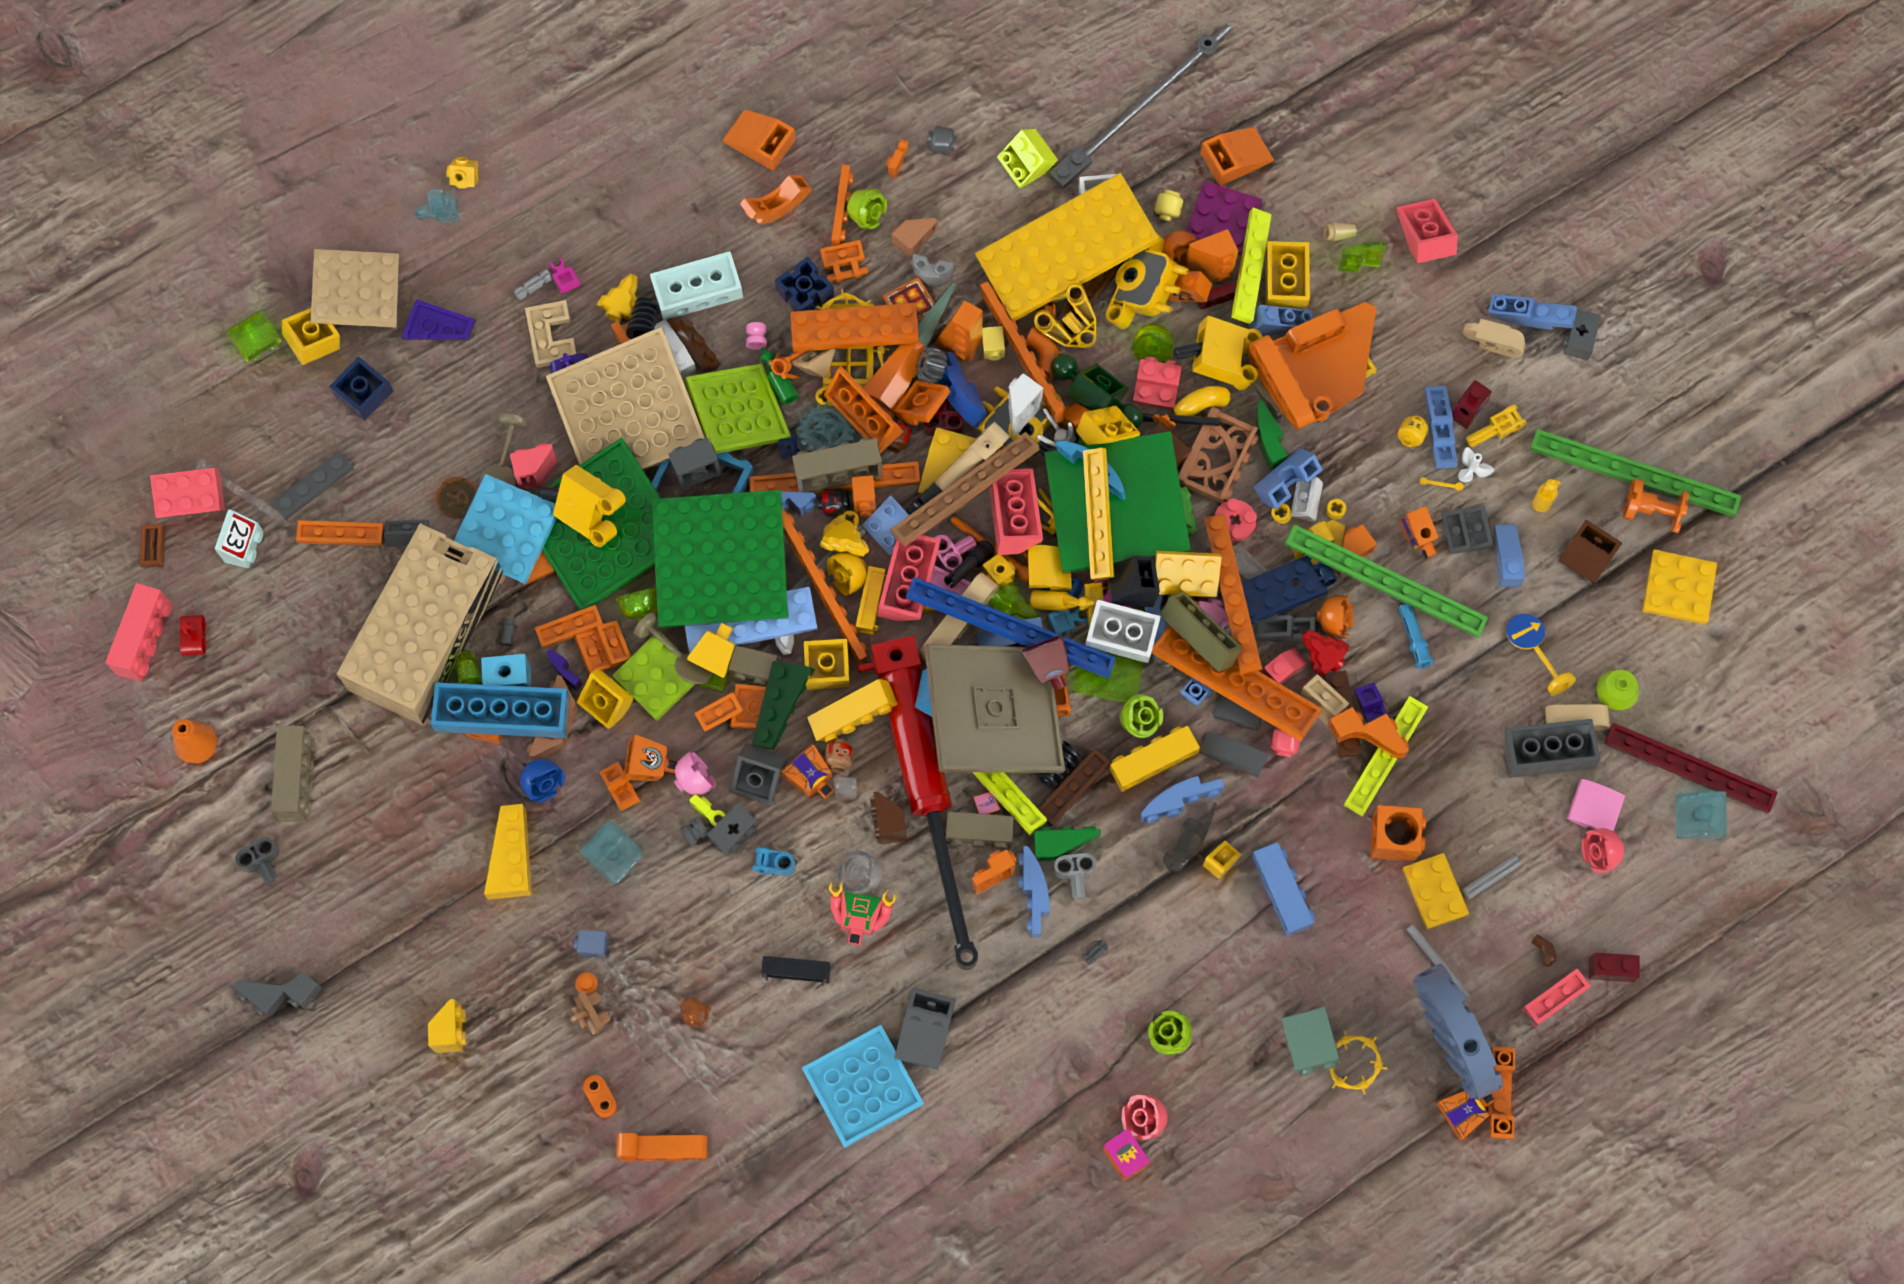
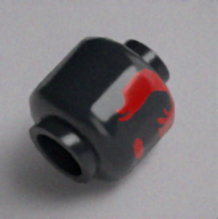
[818,488,850,516]

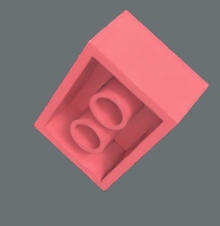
[150,468,225,518]

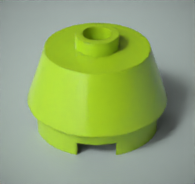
[847,189,887,229]
[1596,669,1640,711]
[1119,694,1163,738]
[1148,1011,1192,1055]

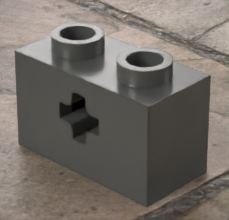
[1562,309,1601,360]
[707,803,758,857]

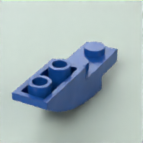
[938,352,987,428]

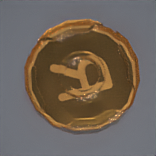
[436,477,477,519]

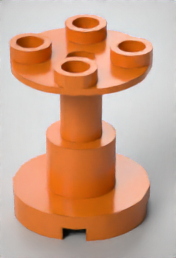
[1622,478,1689,533]

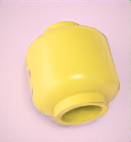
[1154,190,1183,222]

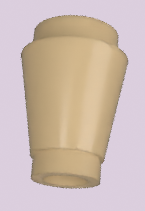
[1324,221,1357,242]

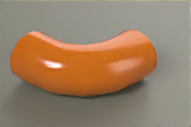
[1026,326,1059,380]

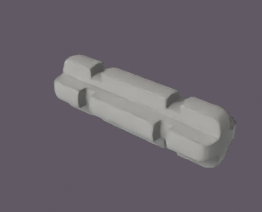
[514,269,552,300]

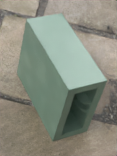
[1281,1007,1341,1076]

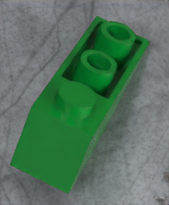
[1034,826,1101,862]

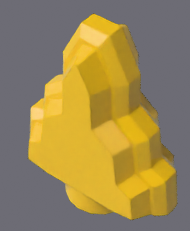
[597,273,638,322]
[820,519,869,557]

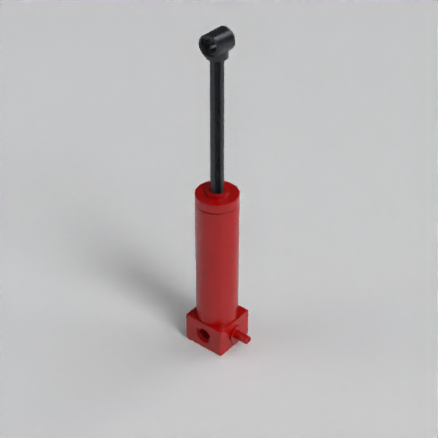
[858,636,978,970]

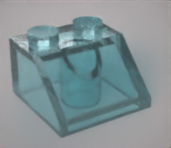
[1676,791,1727,841]
[579,820,644,886]

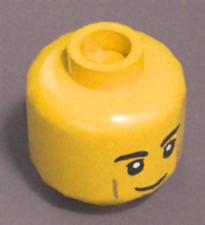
[1397,415,1428,447]

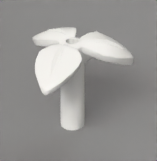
[1458,447,1494,483]

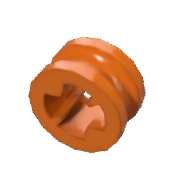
[1045,303,1056,322]

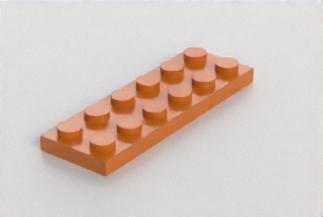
[790,303,919,352]

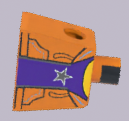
[1398,506,1438,559]
[781,744,834,799]
[1437,1091,1495,1141]

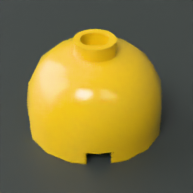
[826,552,867,596]

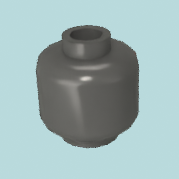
[926,126,957,155]

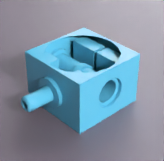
[467,654,532,687]

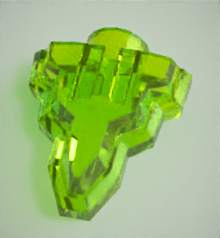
[988,582,1039,620]

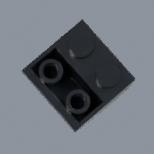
[1107,556,1160,607]

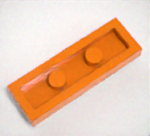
[535,605,603,649]

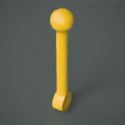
[1419,477,1464,492]

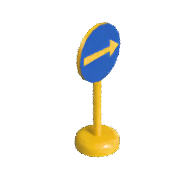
[1506,614,1576,696]

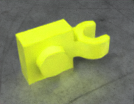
[689,794,725,827]

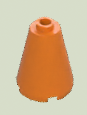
[172,719,218,764]

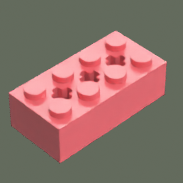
[105,583,172,682]

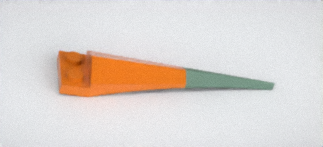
[863,282,956,420]

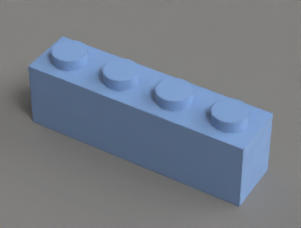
[1251,842,1315,937]

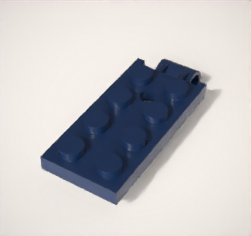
[1241,556,1337,625]

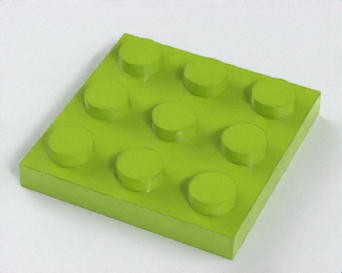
[612,630,695,721]

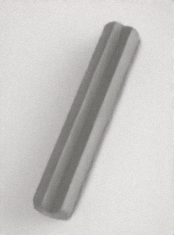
[1463,855,1521,899]

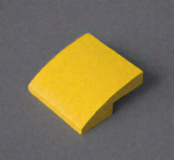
[1028,545,1072,591]

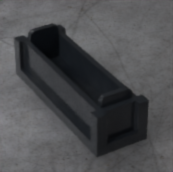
[761,956,831,986]

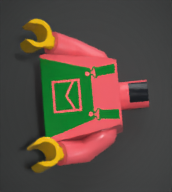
[829,881,898,946]

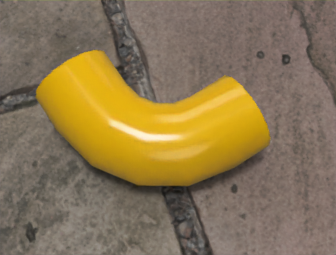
[1174,386,1230,416]

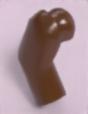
[1531,934,1557,966]

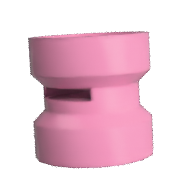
[746,322,767,350]

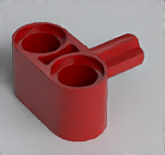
[179,615,206,656]

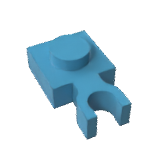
[1047,609,1088,635]

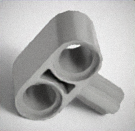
[1054,853,1096,899]

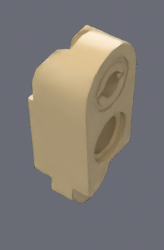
[1462,319,1525,358]

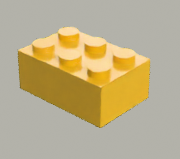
[1265,241,1310,309]

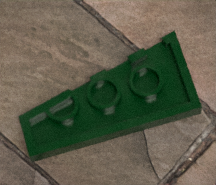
[752,661,815,750]

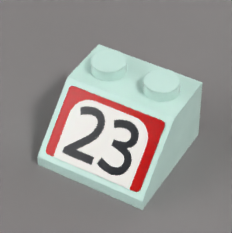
[215,509,263,569]

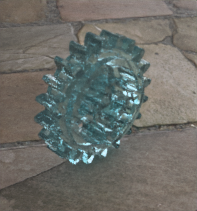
[797,403,855,452]

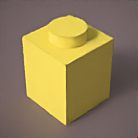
[982,326,1005,361]

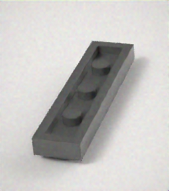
[271,451,354,520]

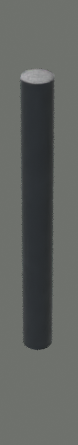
[1143,413,1220,426]

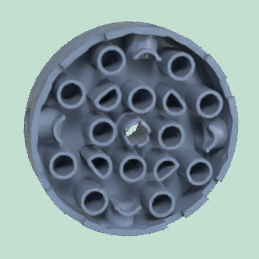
[1413,964,1503,1100]

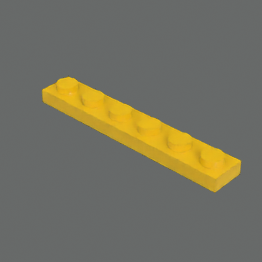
[1083,448,1114,580]

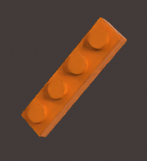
[831,164,854,246]
[296,520,384,546]

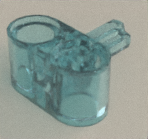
[415,189,458,223]

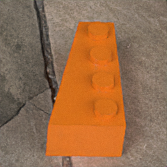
[934,300,983,364]

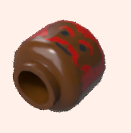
[886,420,912,453]

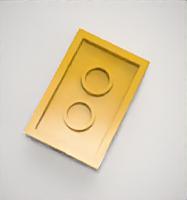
[1155,551,1222,597]
[1402,853,1469,930]

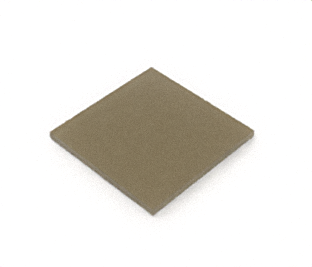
[924,644,1065,773]

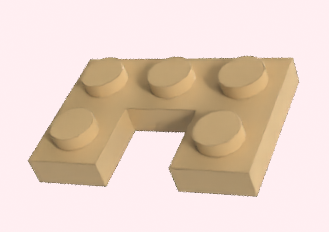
[525,300,577,368]

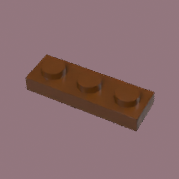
[669,317,721,371]

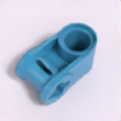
[752,848,796,876]

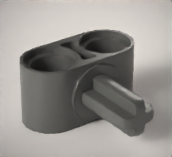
[235,837,279,884]

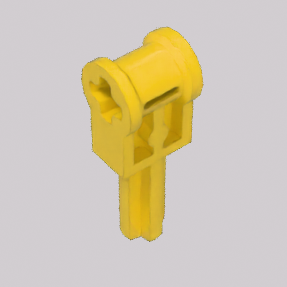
[1466,405,1527,448]

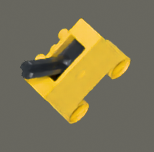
[1173,316,1263,390]
[537,465,626,547]

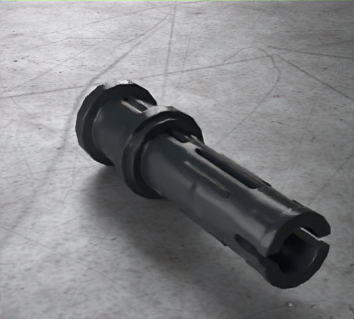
[944,540,995,588]

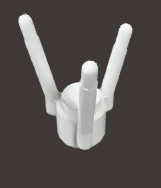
[1037,408,1077,450]

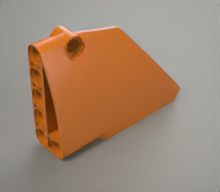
[1248,302,1377,430]

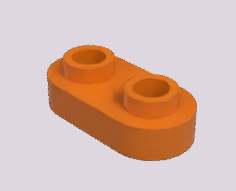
[583,1075,617,1118]

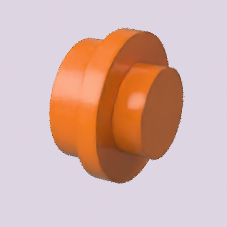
[575,972,598,994]

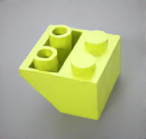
[997,129,1058,188]

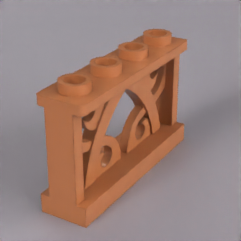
[1178,407,1259,505]

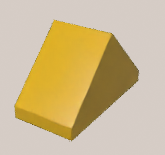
[1203,841,1242,880]

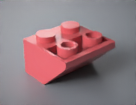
[510,443,558,491]

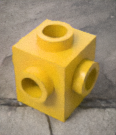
[446,157,478,189]
[982,554,1016,591]

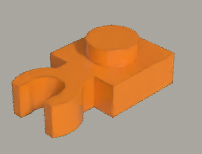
[886,139,909,178]

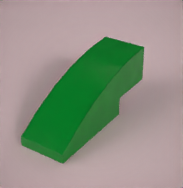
[1256,400,1288,470]

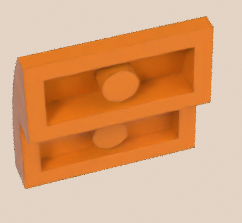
[574,620,631,676]

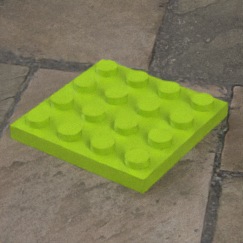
[684,363,791,454]

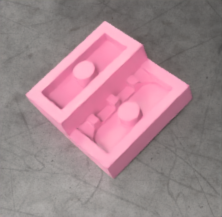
[1567,779,1625,831]

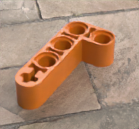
[616,1133,708,1161]

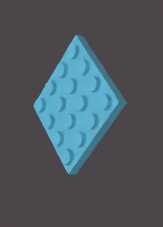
[454,474,557,585]
[802,1025,924,1148]

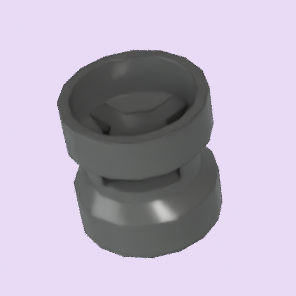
[679,817,709,847]

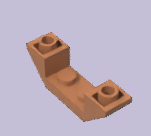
[528,675,577,761]

